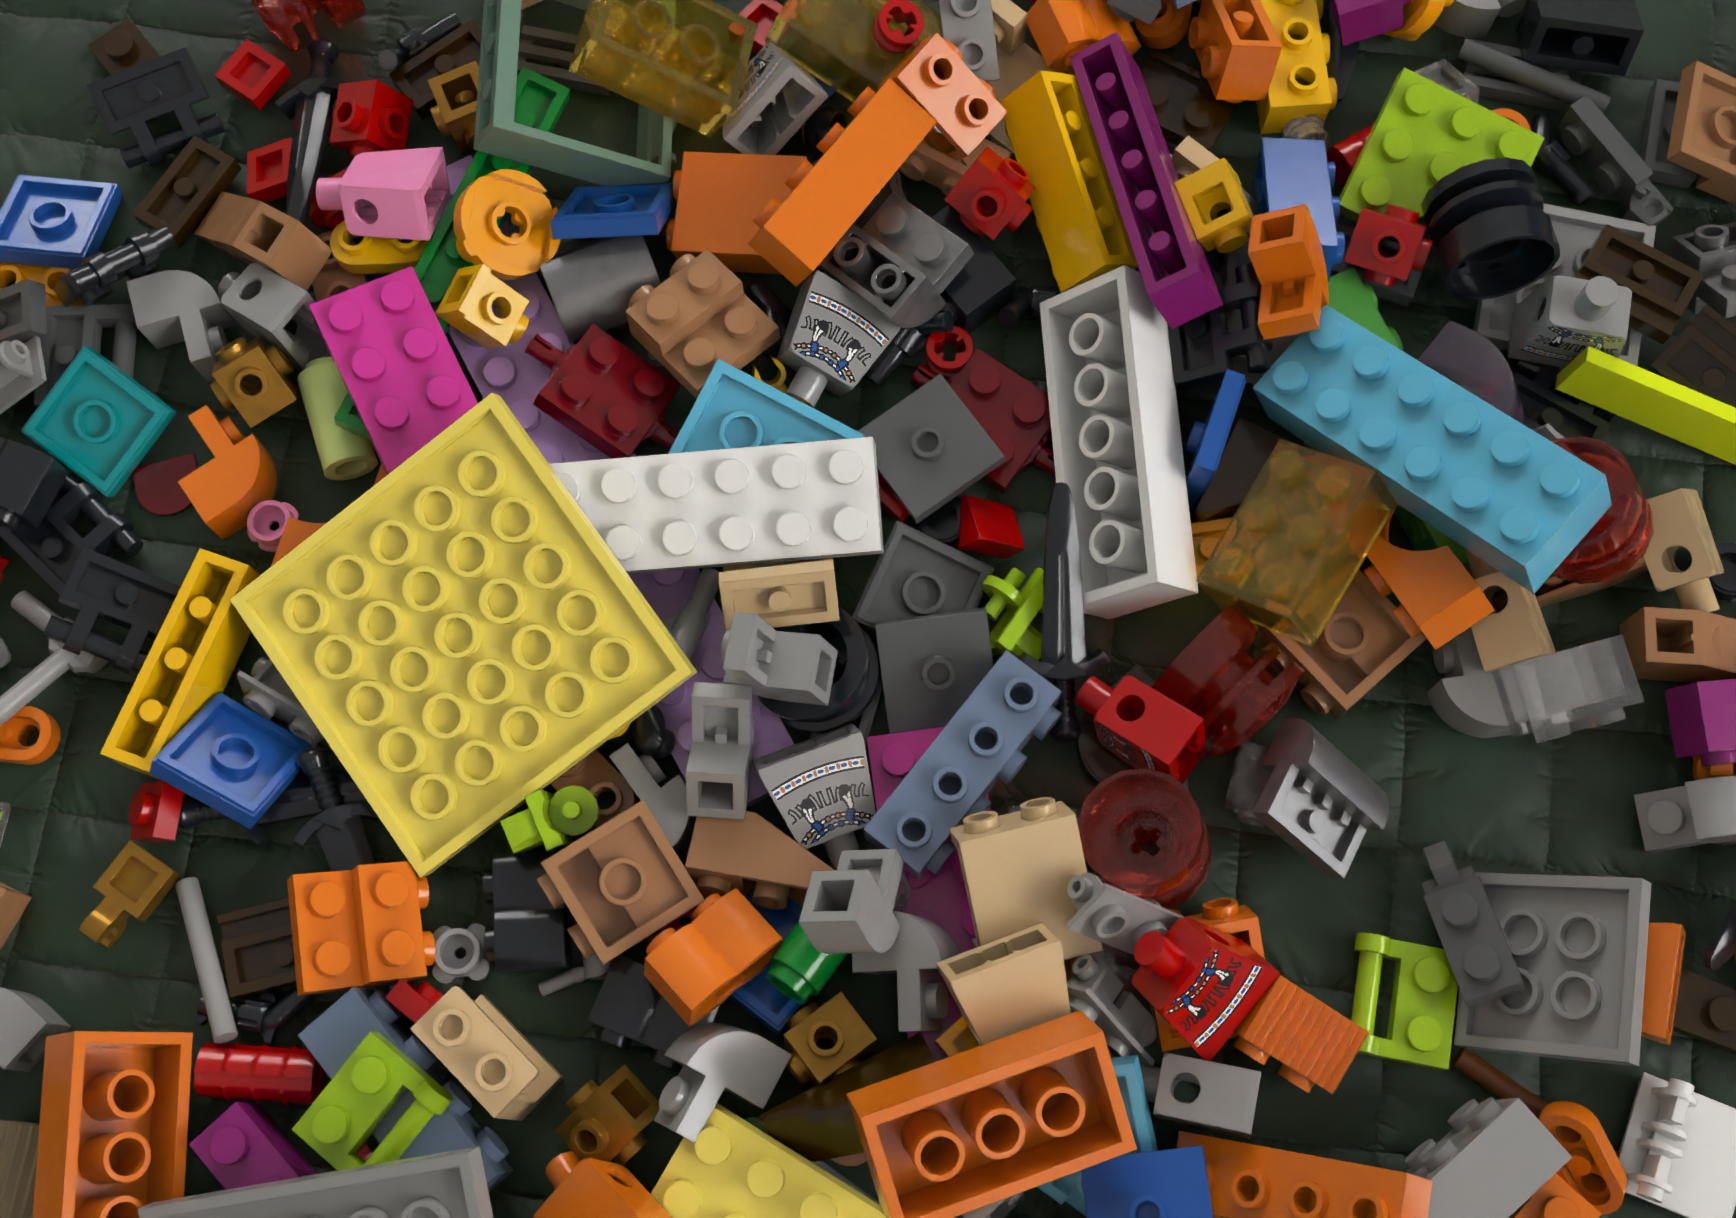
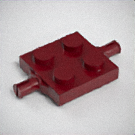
[525,324,681,459]
[910,348,1056,495]

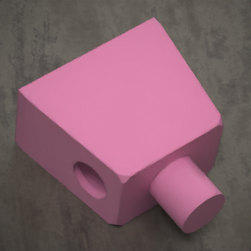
[316,147,451,240]

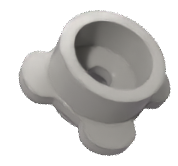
[432,923,490,984]

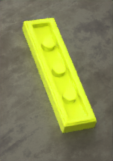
[1555,346,1736,465]

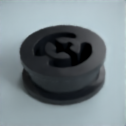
[756,607,881,734]

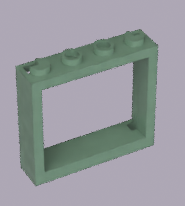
[474,0,681,186]

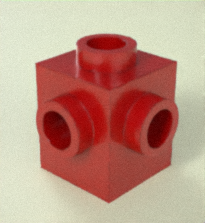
[329,79,413,160]
[944,146,1036,240]
[1343,204,1433,286]

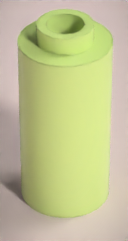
[297,357,378,481]

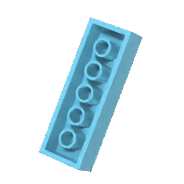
[1253,305,1612,594]

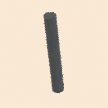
[1457,38,1611,113]

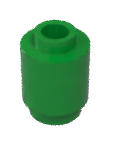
[766,922,848,1004]

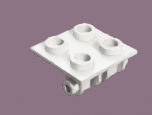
[1619,1072,1736,1218]

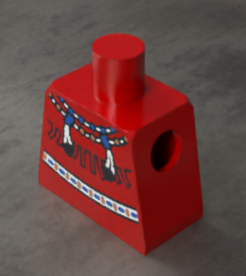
[1075,675,1207,796]
[1132,916,1281,1061]

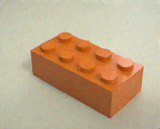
[847,1010,1137,1218]
[32,1031,193,1218]

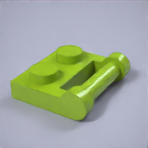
[1351,932,1458,1070]
[291,1031,454,1170]

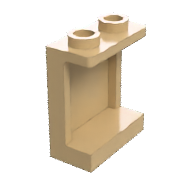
[719,558,840,632]
[949,797,1103,960]
[410,986,564,1121]

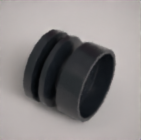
[1421,157,1560,301]

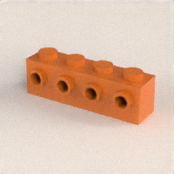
[747,78,937,287]
[1176,1131,1432,1218]

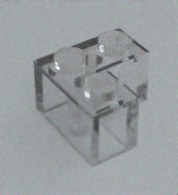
[1492,634,1645,743]

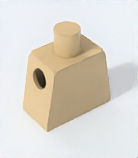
[1624,488,1724,612]
[1464,549,1557,672]
[936,923,1071,1046]

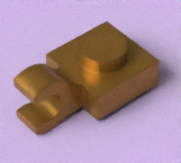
[79,840,182,948]

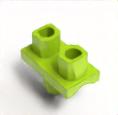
[981,567,1044,660]
[500,785,600,853]

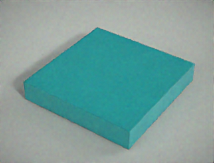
[21,346,177,497]

